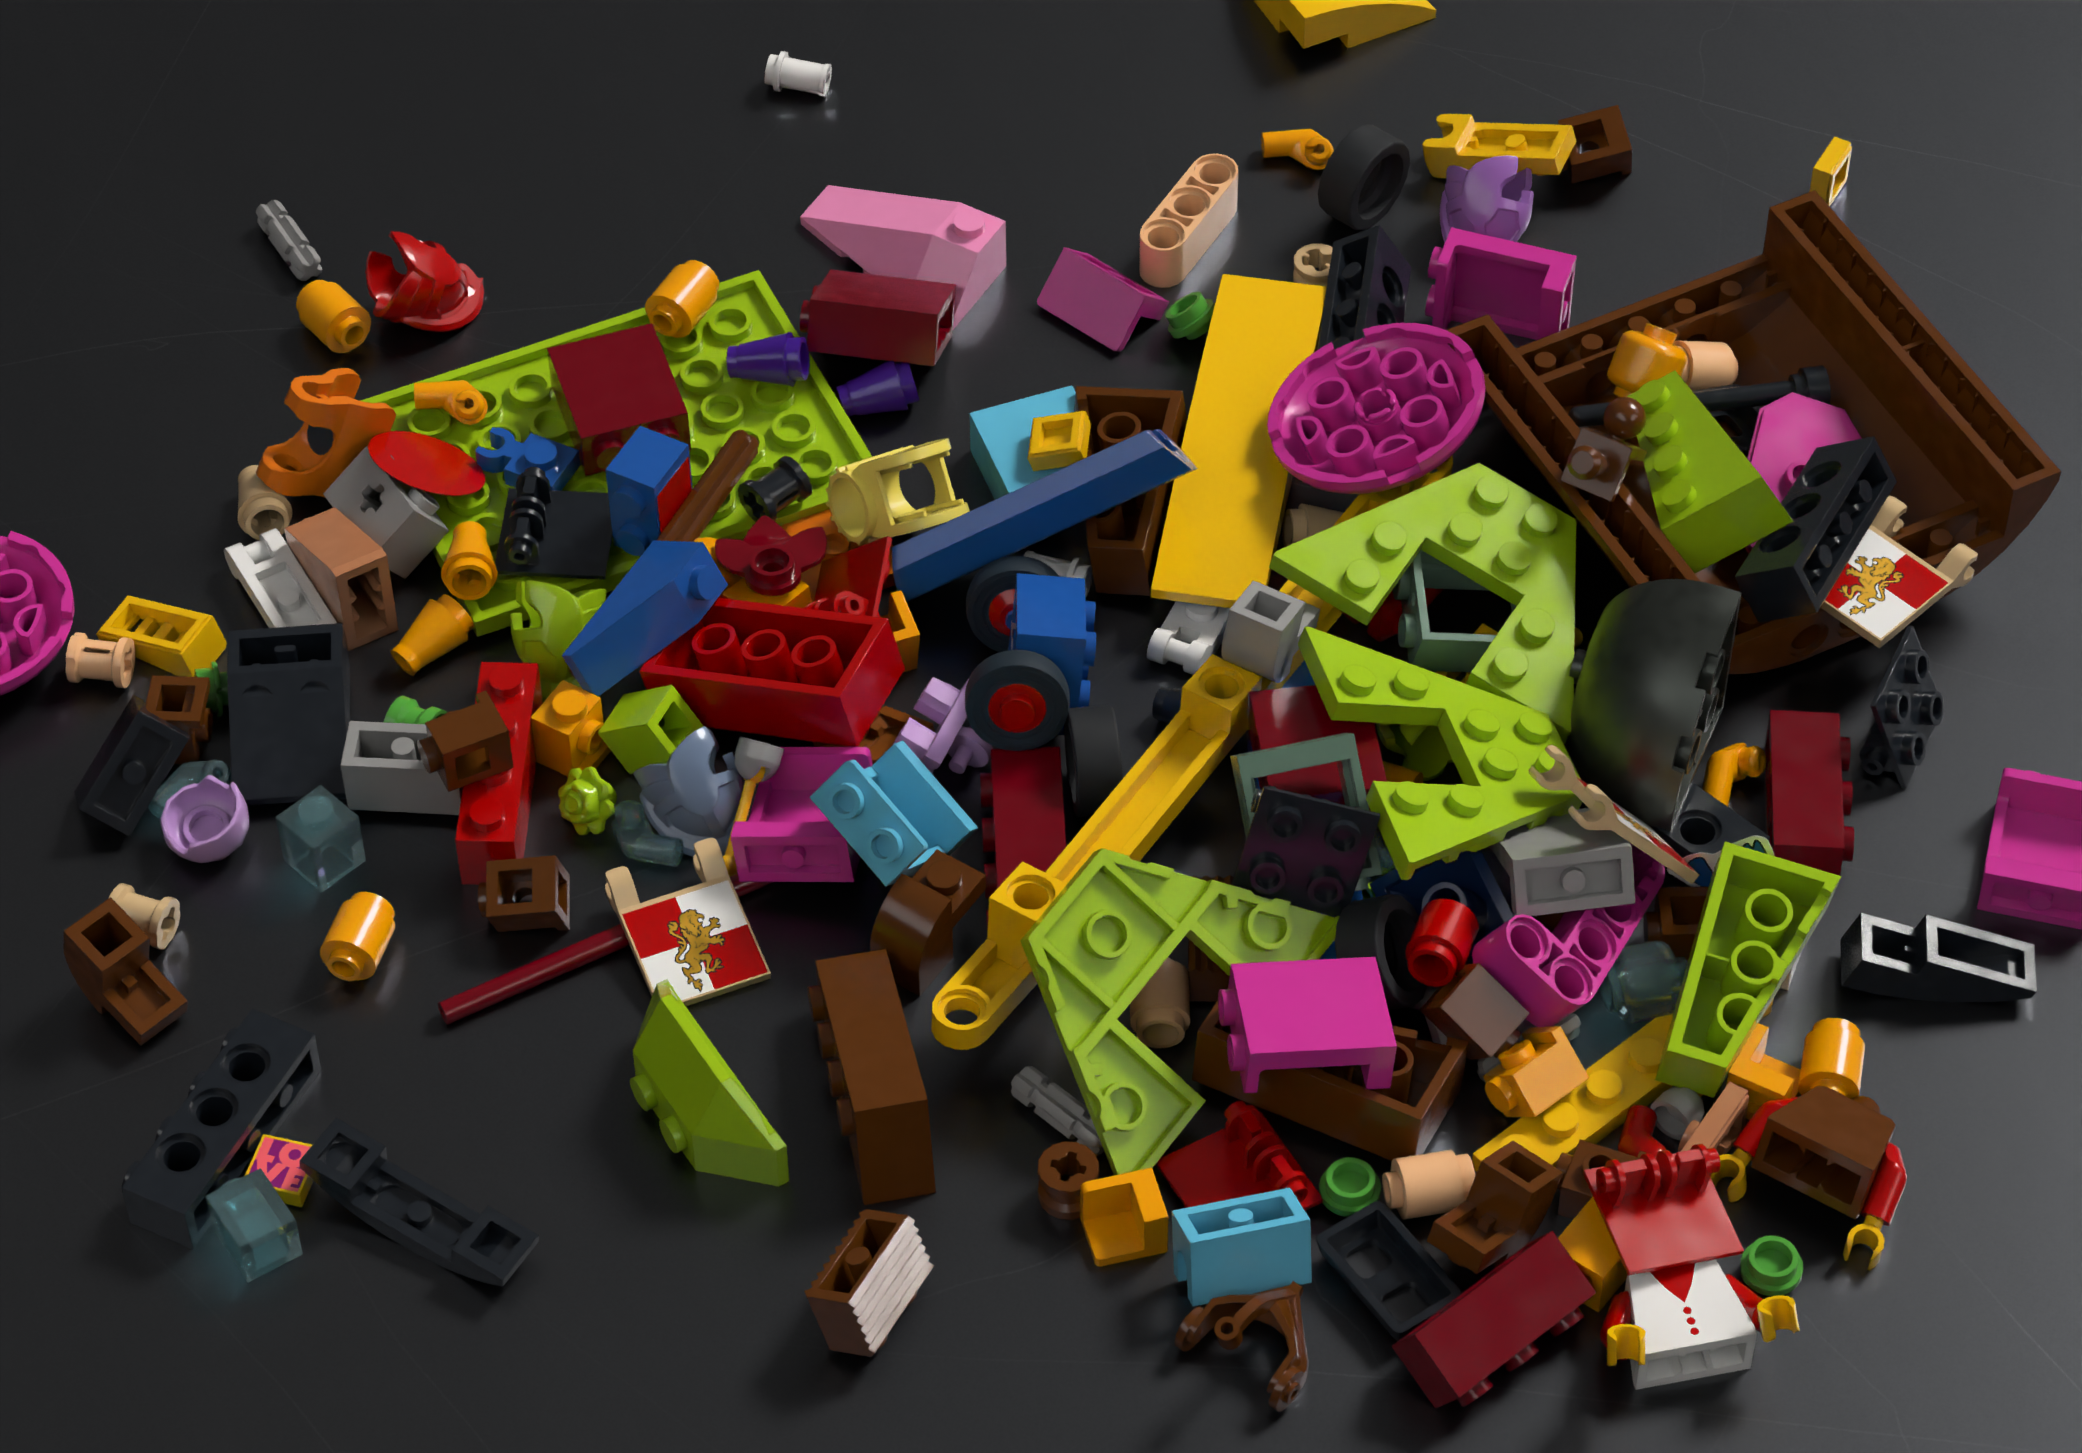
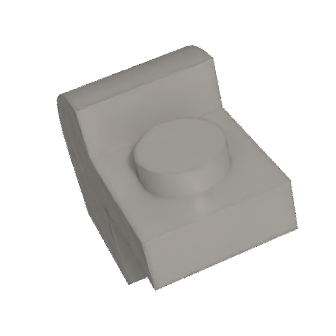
[1221,580,1320,683]

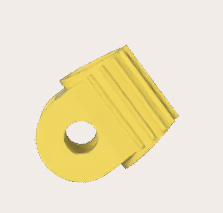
[826,438,970,546]

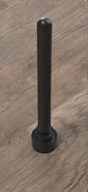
[1568,365,1831,428]

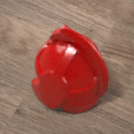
[365,231,484,332]

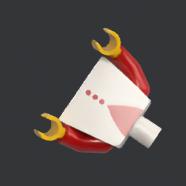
[1600,1259,1800,1390]

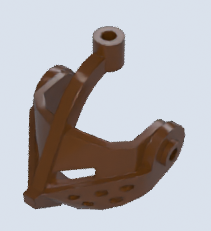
[1174,1281,1309,1412]

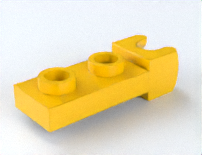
[1422,114,1577,178]

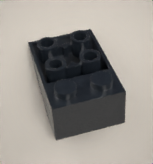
[227,623,350,806]

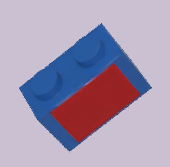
[605,426,693,556]

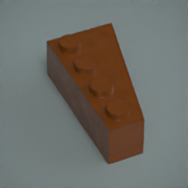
[1076,386,1187,596]
[807,949,936,1205]
[1192,1001,1469,1161]

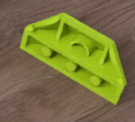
[630,979,789,1187]

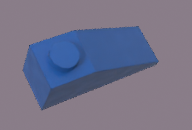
[562,540,728,696]

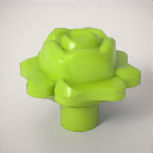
[558,767,617,835]

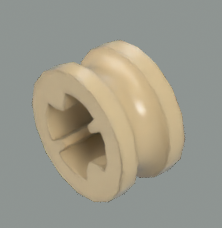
[1293,243,1333,287]

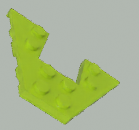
[1269,463,1576,744]
[1298,627,1582,880]
[1020,848,1340,1175]

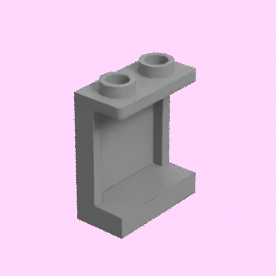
[1489,808,1635,916]

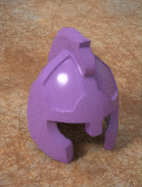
[1439,155,1534,242]

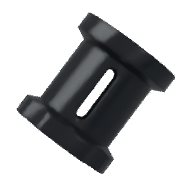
[738,455,812,522]

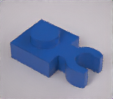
[475,427,581,491]

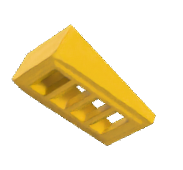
[96,595,227,677]

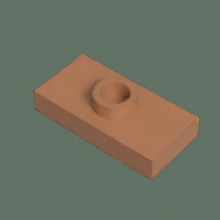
[1678,1081,1749,1156]

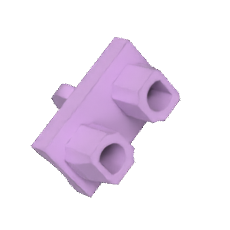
[893,677,993,774]

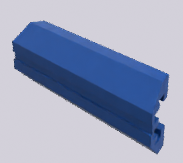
[892,429,1198,602]

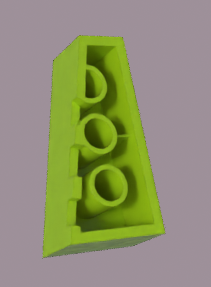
[1627,370,1794,573]
[1655,842,1842,1098]

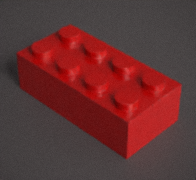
[639,598,905,747]

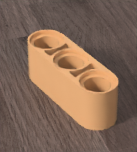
[1139,153,1238,288]

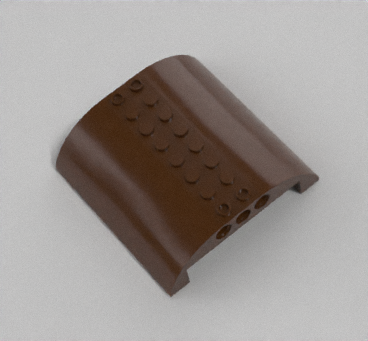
[1447,190,2061,674]

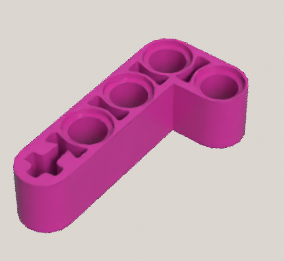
[1472,843,1665,1027]

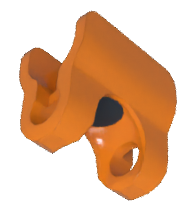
[256,368,396,498]

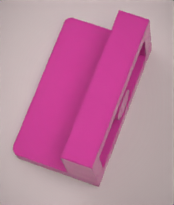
[1037,247,1169,352]

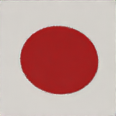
[368,431,485,496]

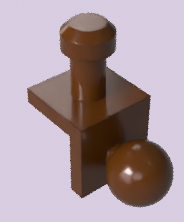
[1560,397,1647,502]

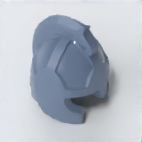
[633,726,749,857]

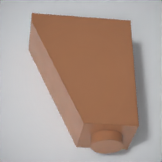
[284,507,399,651]

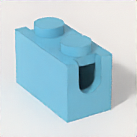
[1172,1188,1312,1306]

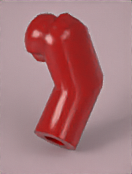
[1617,1105,1666,1157]

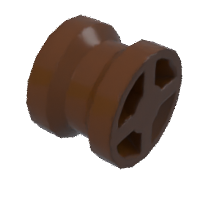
[1038,1141,1099,1220]

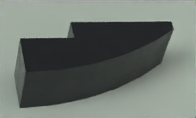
[1840,913,2037,1002]

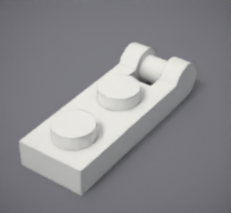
[224,528,337,628]
[1147,601,1230,675]

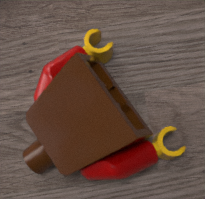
[1711,1086,1907,1270]

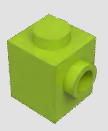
[598,685,704,774]

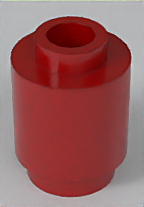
[1406,899,1479,987]

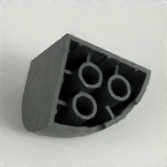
[1568,579,1742,832]

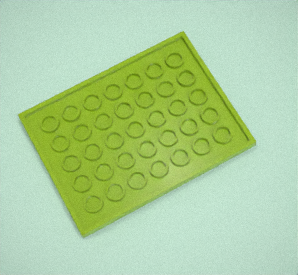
[360,270,872,637]

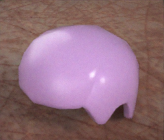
[160,775,250,863]

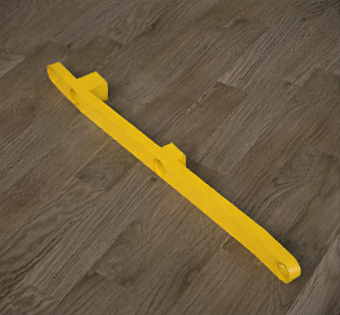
[931,456,1453,1050]

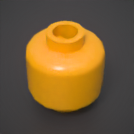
[1607,323,1687,397]

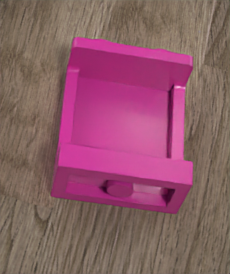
[1425,227,1576,340]
[731,747,873,882]
[1977,768,2082,930]
[1218,957,1397,1093]

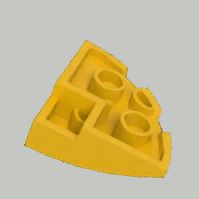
[1254,0,1436,49]

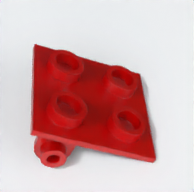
[804,536,892,617]
[1155,1101,1323,1211]
[1583,1144,1744,1276]

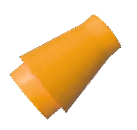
[441,521,498,600]
[390,594,474,676]

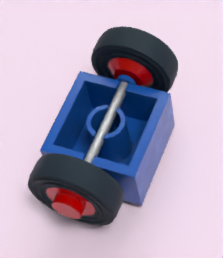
[965,556,1096,751]

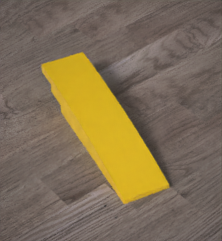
[1151,274,1327,608]

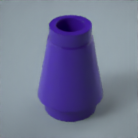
[726,332,810,386]
[837,361,920,417]

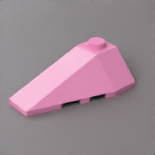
[800,185,1006,330]

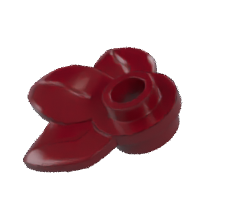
[715,515,827,596]

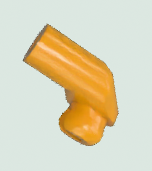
[1261,129,1334,170]
[414,380,488,425]
[1702,742,1766,807]

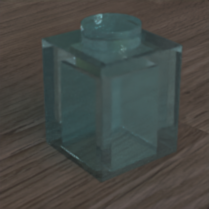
[276,785,366,893]
[205,1168,303,1283]

